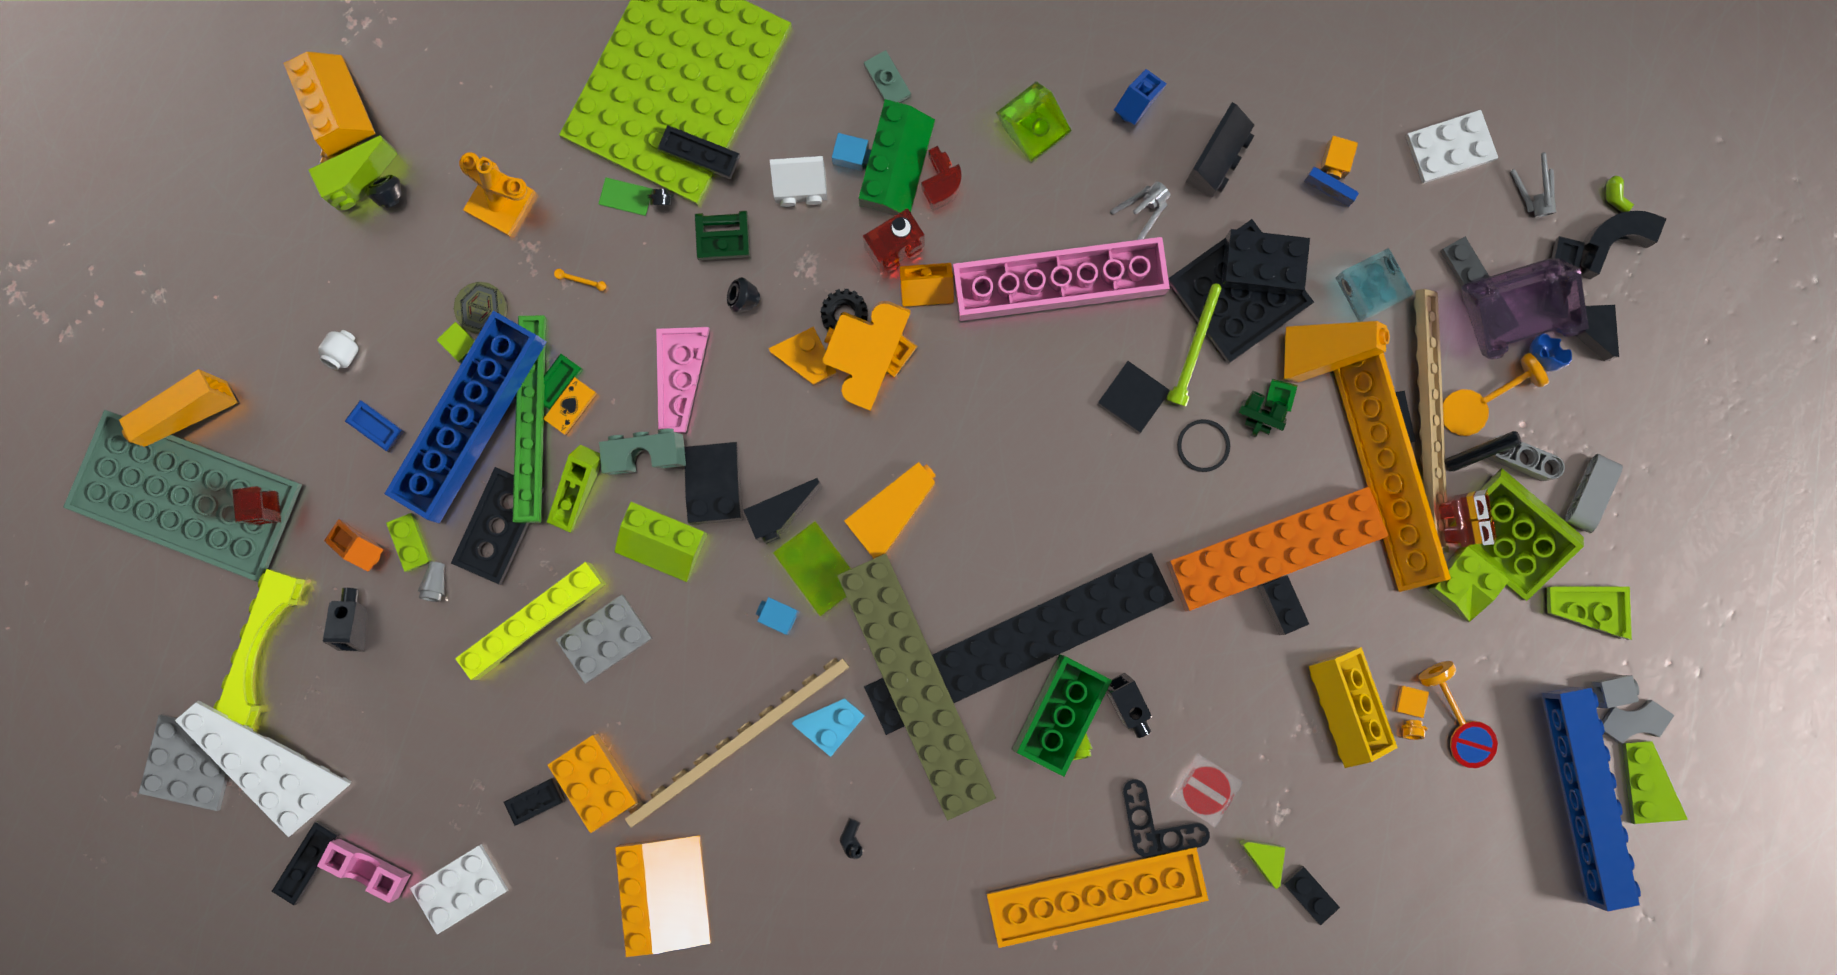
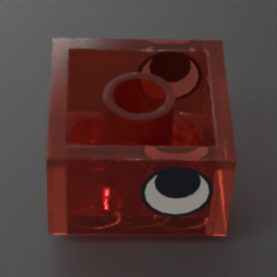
[863,208,925,273]

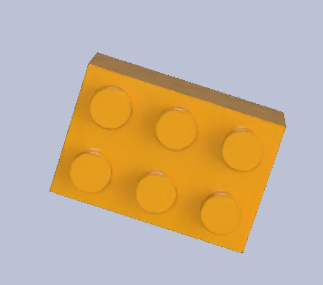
[547,734,641,833]

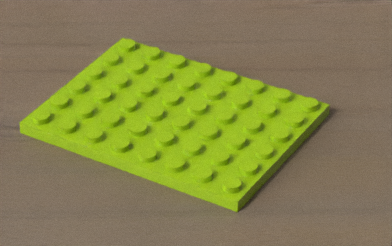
[559,0,792,205]

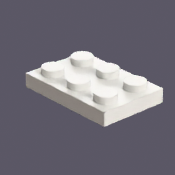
[1405,110,1498,184]
[410,844,508,934]

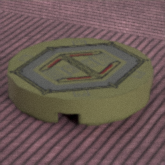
[453,282,508,334]

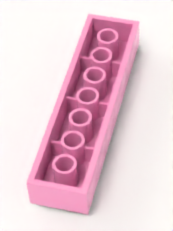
[953,237,1170,321]

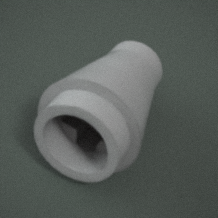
[418,561,445,602]

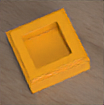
[1395,686,1429,718]

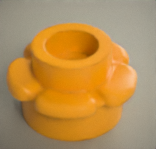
[1401,720,1428,740]

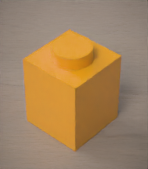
[1320,136,1358,180]

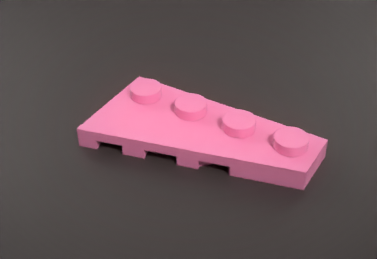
[656,327,710,433]

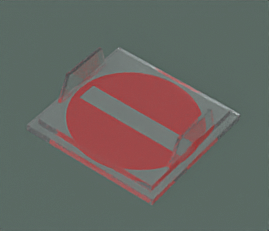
[1170,754,1243,828]

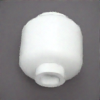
[318,330,358,370]

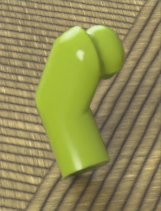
[1606,176,1634,212]

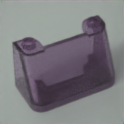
[1461,258,1589,359]

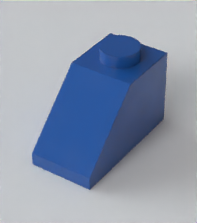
[1114,69,1167,125]

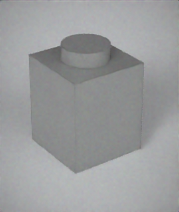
[1592,675,1640,708]

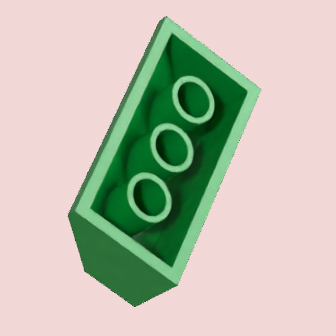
[858,99,935,218]
[1012,654,1112,777]

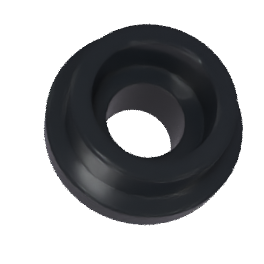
[647,189,674,205]

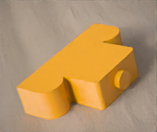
[823,301,911,411]

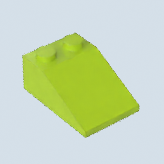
[308,135,397,210]

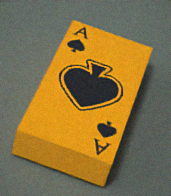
[543,377,597,435]

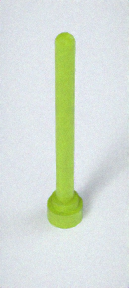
[1166,284,1221,407]

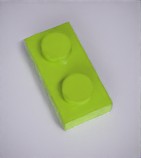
[386,513,431,572]

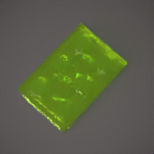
[773,521,851,617]

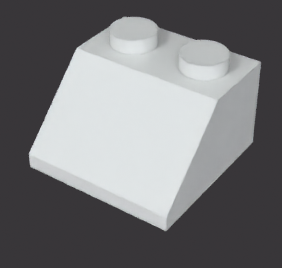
[770,156,827,207]

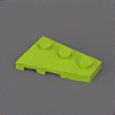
[1547,587,1632,640]
[1622,741,1688,824]

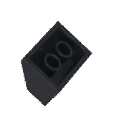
[1185,102,1255,197]

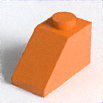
[324,519,383,572]

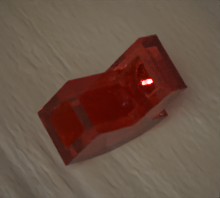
[921,146,962,211]

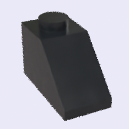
[1572,305,1619,361]

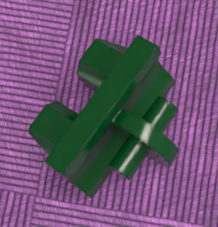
[1238,391,1288,438]

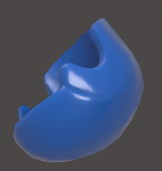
[1529,333,1572,372]

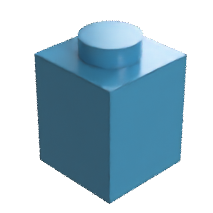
[832,133,871,172]
[756,597,799,635]

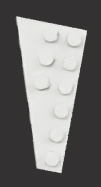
[175,700,352,837]

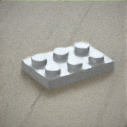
[556,595,653,684]

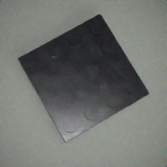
[1168,219,1314,364]

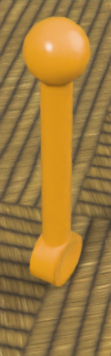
[554,269,606,291]

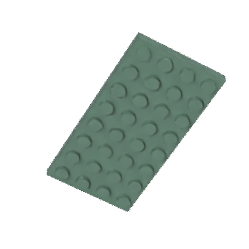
[63,410,302,582]

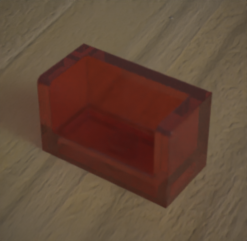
[232,486,281,526]

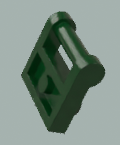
[695,211,750,260]

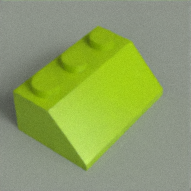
[614,502,708,582]

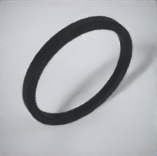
[1177,419,1230,472]

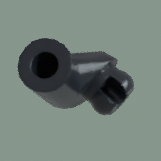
[840,818,863,859]

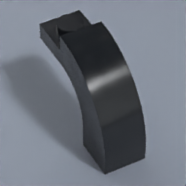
[1581,211,1667,279]

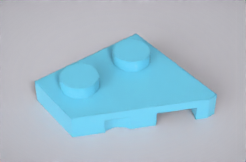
[792,699,865,757]

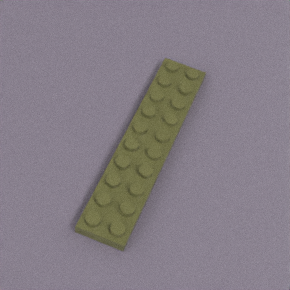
[837,553,996,821]

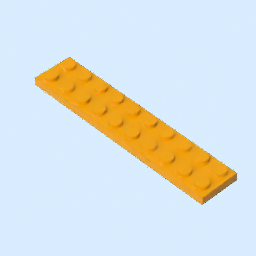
[1334,353,1451,592]

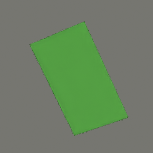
[598,177,653,216]

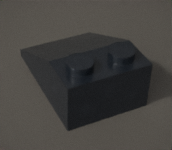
[684,442,744,525]
[743,478,822,545]

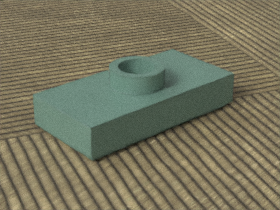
[864,50,911,103]

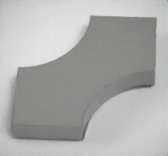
[1602,700,1674,744]

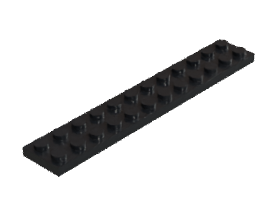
[864,553,1174,735]

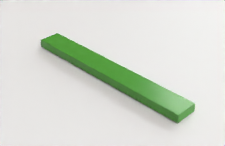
[513,315,546,523]

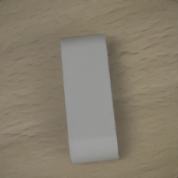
[1487,435,1565,481]
[1565,454,1623,534]

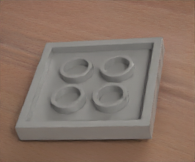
[138,714,229,811]

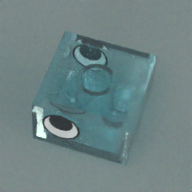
[1335,248,1414,322]

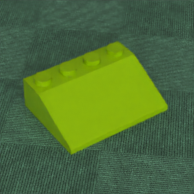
[1448,468,1584,601]

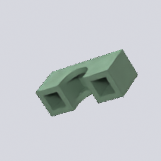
[599,428,686,475]

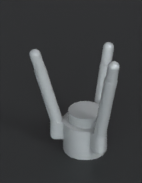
[1511,152,1556,217]
[1110,181,1171,240]

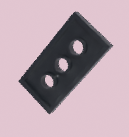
[451,467,545,585]

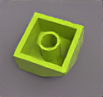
[1427,546,1510,622]

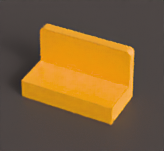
[900,263,954,307]

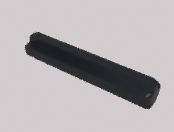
[1445,431,1522,472]

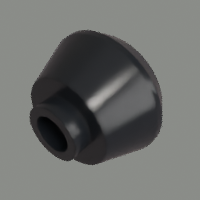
[366,175,402,208]
[727,277,760,313]

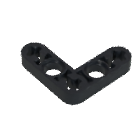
[1122,779,1210,857]

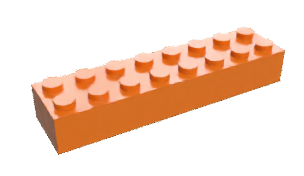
[1166,487,1389,612]

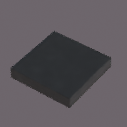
[1097,361,1169,434]

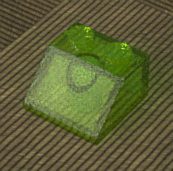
[996,81,1072,162]

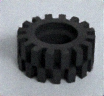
[820,289,868,330]

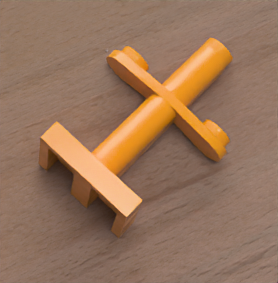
[459,152,536,237]

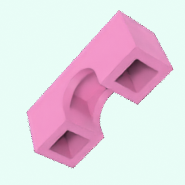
[317,839,411,903]

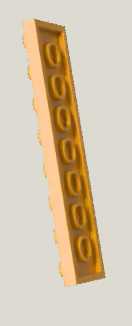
[986,847,1209,948]

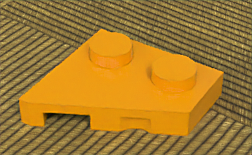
[768,326,837,386]

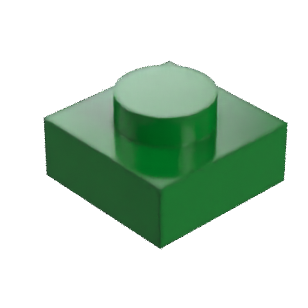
[1265,379,1298,412]

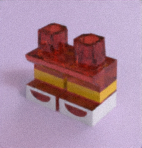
[1439,489,1497,547]

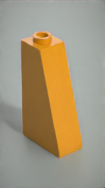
[1284,321,1390,383]
[119,369,238,447]
[844,462,936,559]

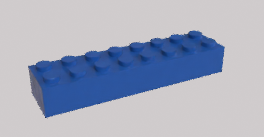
[384,310,547,524]
[1542,687,1641,911]

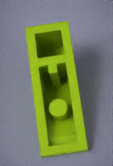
[547,445,601,533]

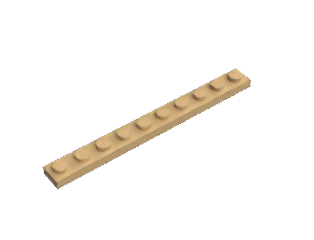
[1414,289,1449,553]
[625,658,850,828]

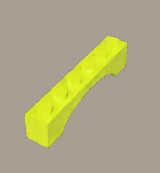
[455,562,606,680]
[213,569,305,729]

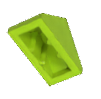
[1239,839,1285,889]

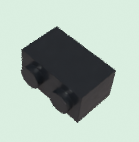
[1258,575,1309,635]

